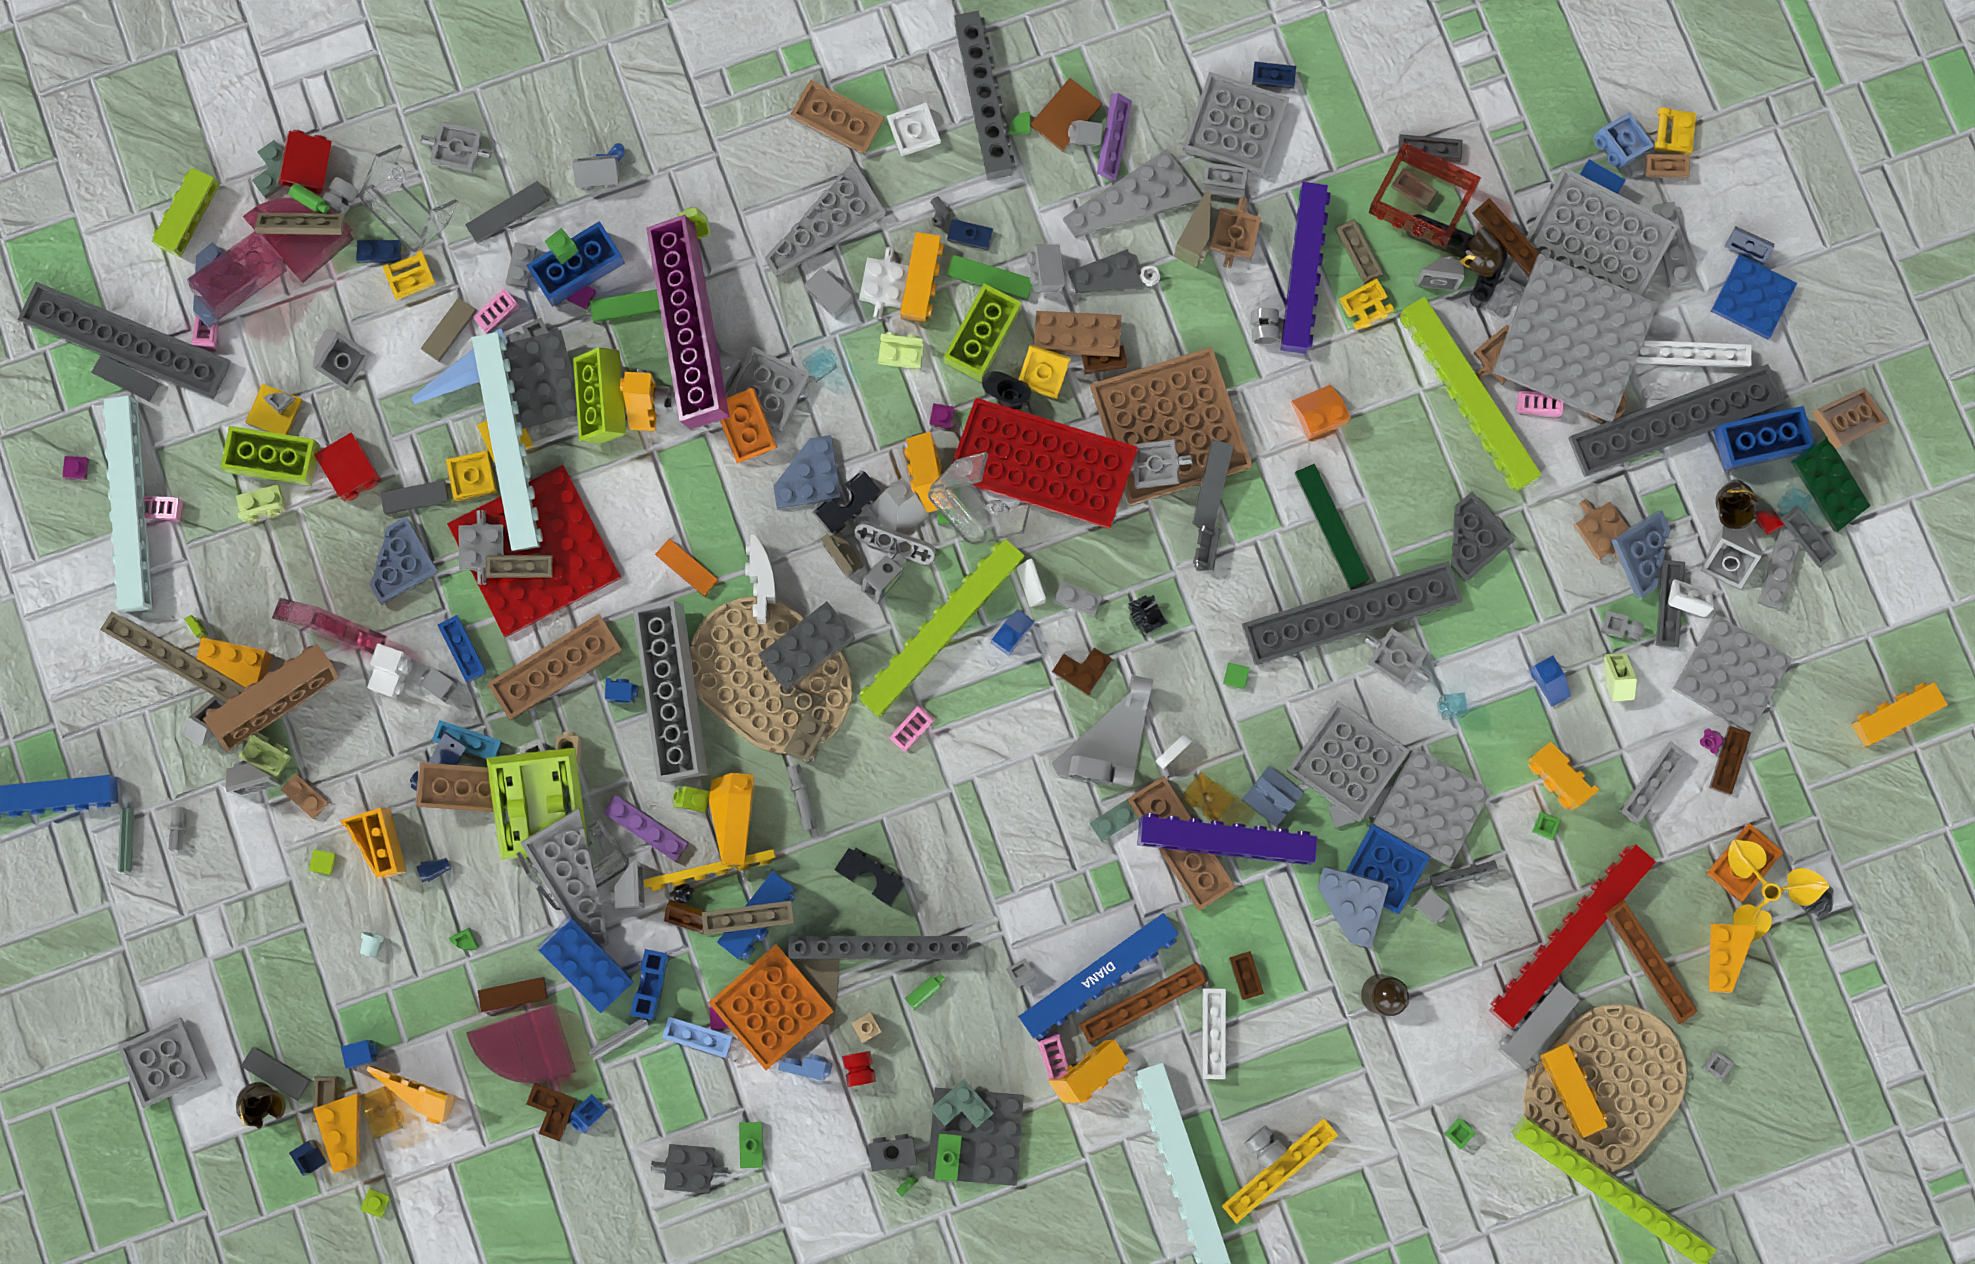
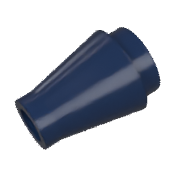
[416,858,451,883]

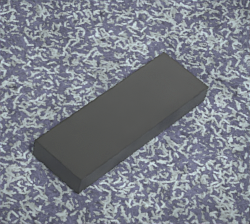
[1397,134,1463,162]
[91,354,160,402]
[380,480,449,515]
[1780,505,1837,568]
[240,1047,311,1101]

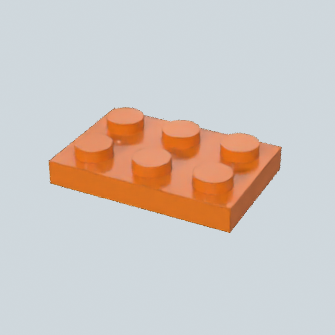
[720,387,778,464]
[1706,823,1783,902]

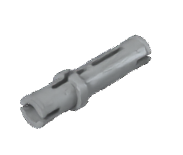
[787,764,817,831]

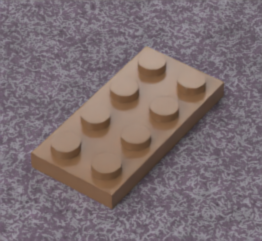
[790,80,885,155]
[1034,311,1122,357]
[1812,387,1889,449]
[415,762,508,812]

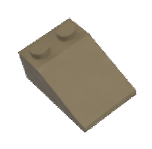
[1174,190,1211,268]

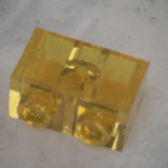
[1183,772,1235,821]
[358,1086,404,1139]

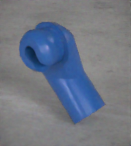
[596,143,625,162]

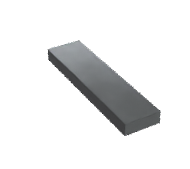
[465,181,549,244]
[1192,440,1234,528]
[1655,560,1685,648]

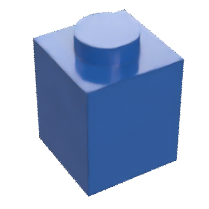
[341,1040,378,1069]

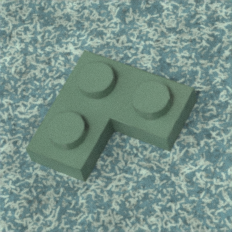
[252,140,284,199]
[930,1079,994,1128]

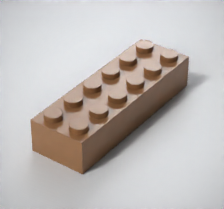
[203,644,339,752]

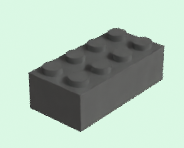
[758,601,855,692]

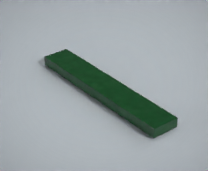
[1294,463,1370,589]

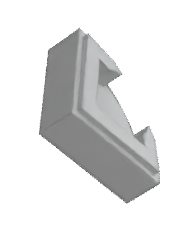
[263,393,295,415]

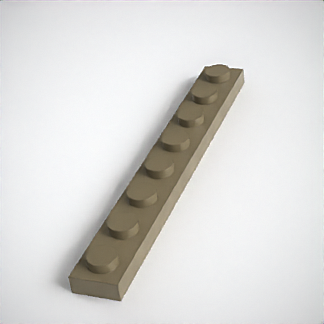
[100,611,246,702]

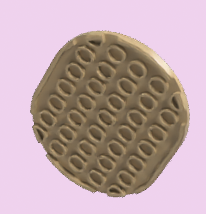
[690,597,853,754]
[1523,1004,1687,1173]

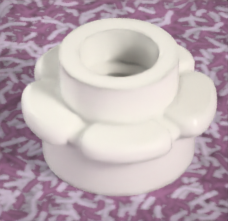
[1139,266,1161,286]

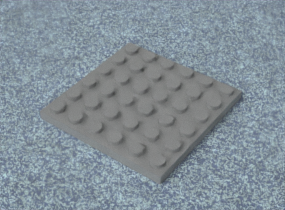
[1502,167,1679,296]
[1492,254,1658,422]

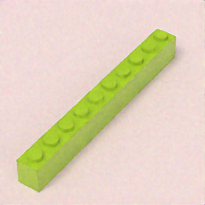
[1400,296,1542,492]
[859,539,1025,719]
[1511,1114,1717,1264]

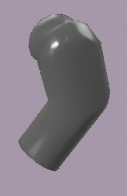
[930,196,949,228]

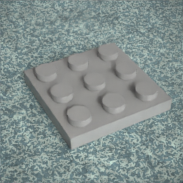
[726,346,810,432]
[117,1018,207,1108]

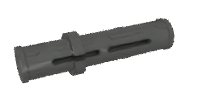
[1430,860,1499,890]

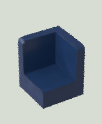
[289,1140,327,1176]

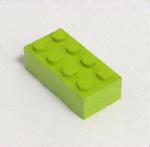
[944,283,1022,383]
[573,347,626,444]
[220,426,320,486]

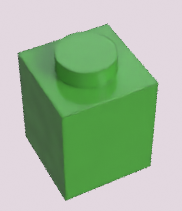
[545,228,579,264]

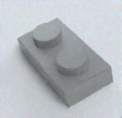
[506,242,537,289]
[1054,581,1102,617]

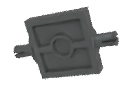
[651,1144,728,1194]

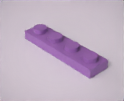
[1097,93,1132,181]
[603,795,688,862]

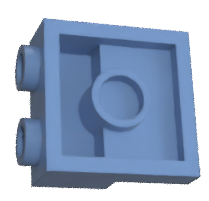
[1593,113,1655,170]
[778,1054,833,1080]

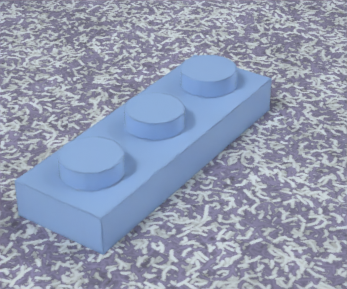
[662,1017,733,1058]

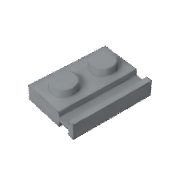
[1201,162,1248,200]

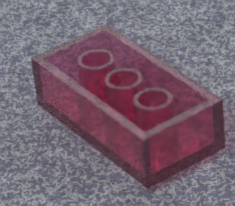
[187,231,287,320]

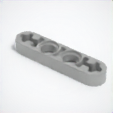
[854,521,936,565]

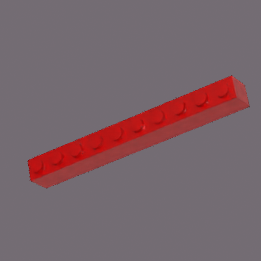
[1489,844,1656,1029]

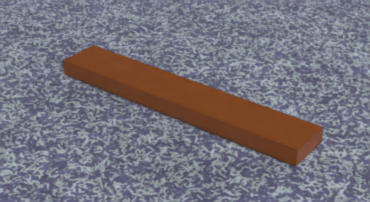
[1605,900,1698,1024]
[1079,962,1207,1044]

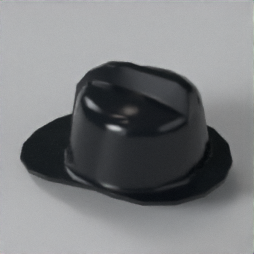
[982,371,1032,409]

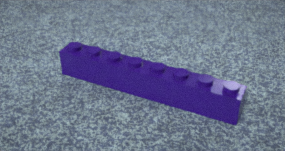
[1280,182,1331,354]
[1137,813,1317,865]

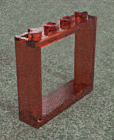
[1369,142,1481,248]

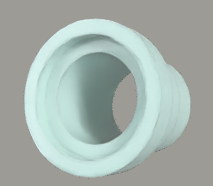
[360,932,384,957]

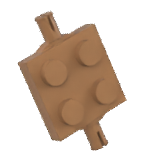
[1210,197,1261,268]
[1473,325,1509,385]
[1573,498,1629,564]

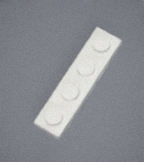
[1202,989,1226,1079]

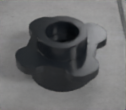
[669,884,694,903]

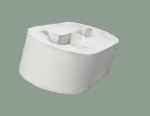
[1155,734,1193,770]

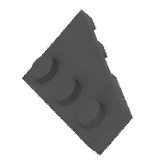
[1068,249,1144,293]

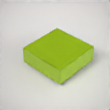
[184,615,208,639]
[308,849,337,876]

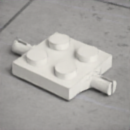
[859,247,909,319]

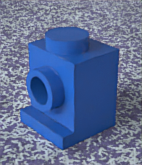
[605,677,638,703]

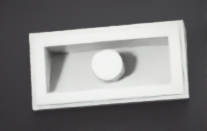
[1017,559,1046,607]
[1668,579,1714,617]

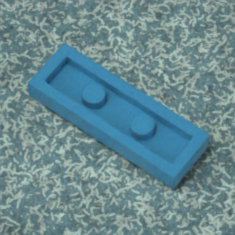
[432,720,503,759]

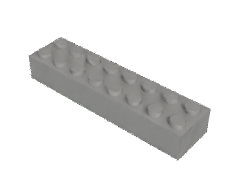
[633,600,708,783]

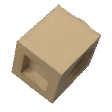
[555,732,582,765]
[851,1012,882,1043]

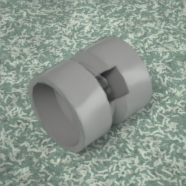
[323,177,359,216]
[1251,308,1280,344]
[654,386,678,415]
[1244,1125,1287,1169]

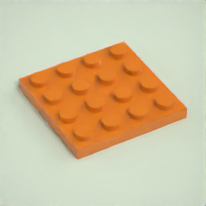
[708,944,834,1071]

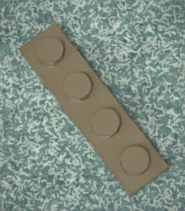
[255,213,345,235]
[702,901,795,935]

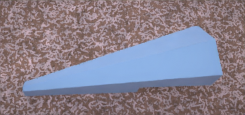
[411,328,508,404]

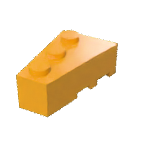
[904,432,952,513]
[196,637,272,688]
[340,807,407,878]
[1709,923,1757,993]
[313,1092,361,1173]

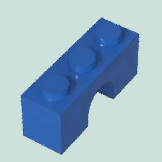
[630,949,670,1020]

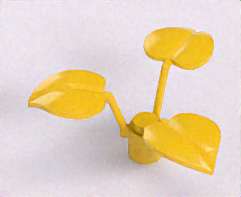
[1728,839,1829,942]

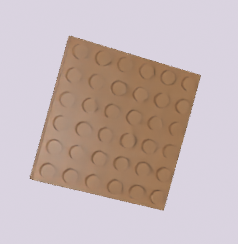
[1089,347,1253,506]

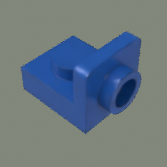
[570,1094,607,1134]

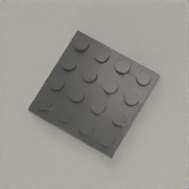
[504,330,577,429]
[927,1087,1024,1186]

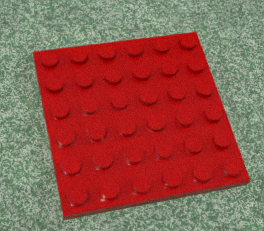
[447,465,621,638]

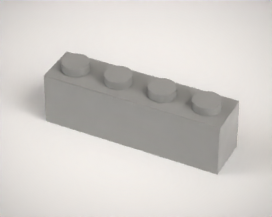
[1498,982,1580,1068]

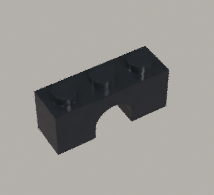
[812,470,881,533]
[834,847,905,907]

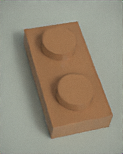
[1645,154,1690,178]
[280,773,329,819]

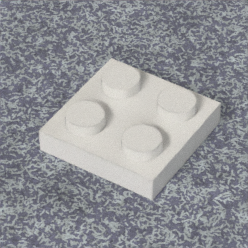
[887,102,941,157]

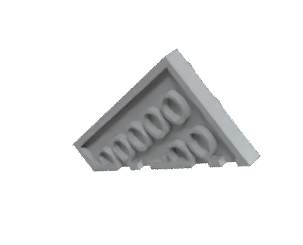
[521,808,609,948]

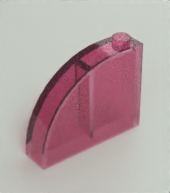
[243,198,354,283]
[272,598,387,655]
[466,1004,576,1083]

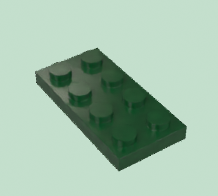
[1791,436,1871,532]

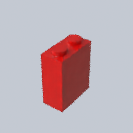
[278,130,332,195]
[314,432,382,502]

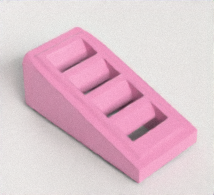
[473,288,520,334]
[192,315,219,352]
[1517,391,1563,417]
[143,496,184,522]
[889,705,936,752]
[1036,1031,1069,1080]

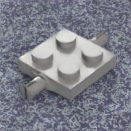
[420,122,492,173]
[1131,439,1193,489]
[459,510,504,585]
[1364,628,1432,688]

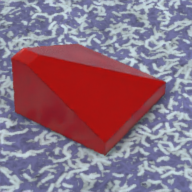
[1755,509,1784,535]

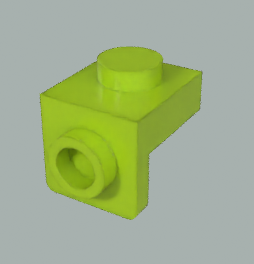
[677,207,710,239]
[673,786,710,813]

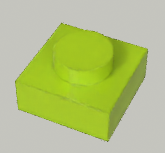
[360,1188,391,1218]

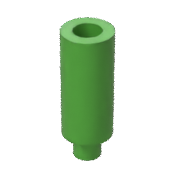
[289,183,330,214]
[904,973,946,1011]

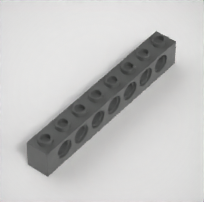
[954,10,1015,180]
[788,936,967,960]

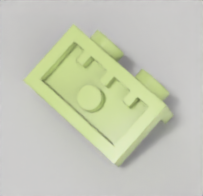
[878,332,924,369]
[236,484,286,523]
[238,732,292,779]

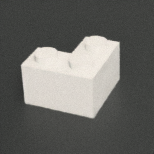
[367,644,413,699]

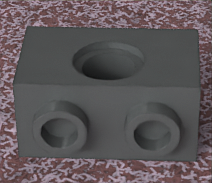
[868,1134,917,1172]

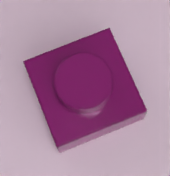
[929,403,954,429]
[62,456,89,480]

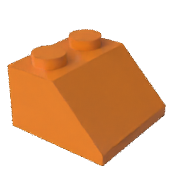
[1291,385,1351,440]

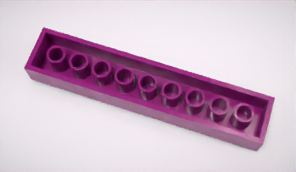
[646,214,730,430]

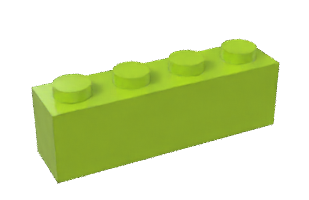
[152,167,220,258]

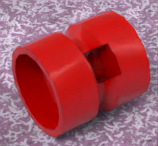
[842,1051,876,1087]

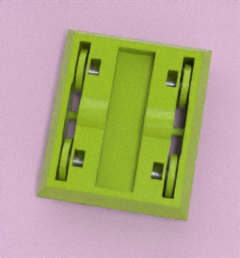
[487,748,589,860]

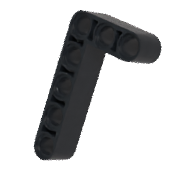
[1405,214,1508,308]

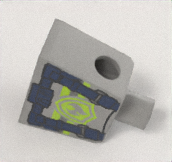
[861,553,906,604]

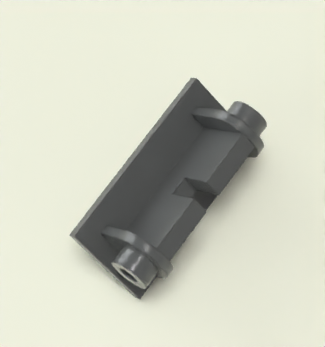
[1193,525,1221,571]

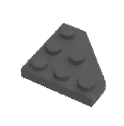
[1451,492,1515,582]

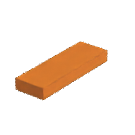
[655,538,718,597]

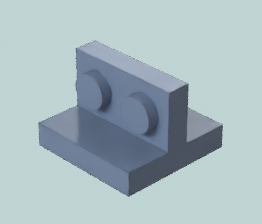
[1242,765,1304,827]

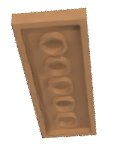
[487,614,622,721]
[1127,776,1236,911]

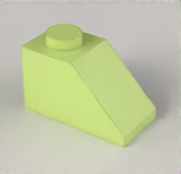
[1604,653,1637,701]

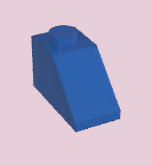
[991,609,1035,656]
[1529,655,1571,707]

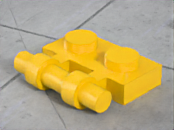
[1339,279,1394,331]

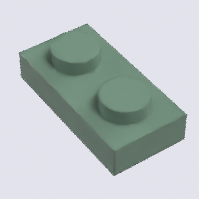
[1089,800,1138,842]

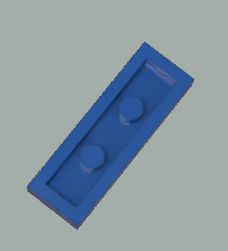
[438,615,487,683]

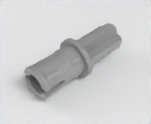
[168,807,186,851]

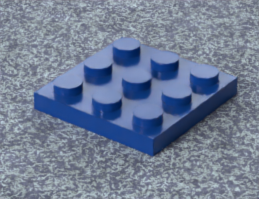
[1710,254,1797,340]
[1345,824,1430,915]

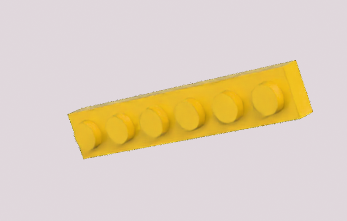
[643,849,776,891]
[1221,1118,1339,1224]

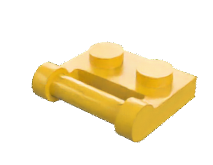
[1654,107,1696,156]
[382,250,436,301]

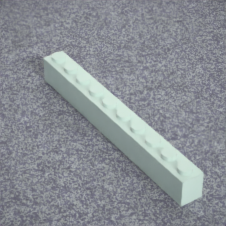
[472,332,543,552]
[102,395,153,613]
[1134,1063,1231,1264]

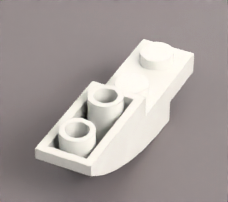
[745,535,776,624]

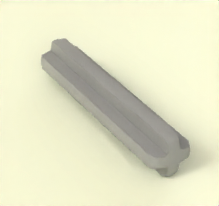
[589,1018,650,1060]

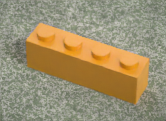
[900,232,944,323]
[1852,682,1948,747]
[1539,1043,1608,1138]

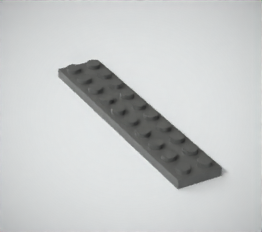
[17,282,231,400]
[1568,364,1785,477]
[1242,561,1463,666]

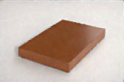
[1030,78,1103,152]

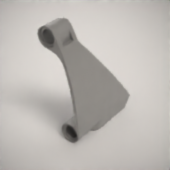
[1051,675,1153,787]

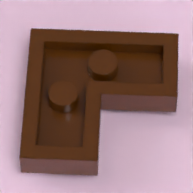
[1052,648,1112,696]
[526,1083,577,1142]

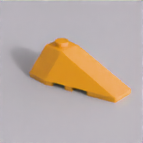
[709,773,755,866]
[367,1066,456,1125]

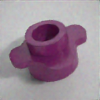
[1700,728,1723,754]

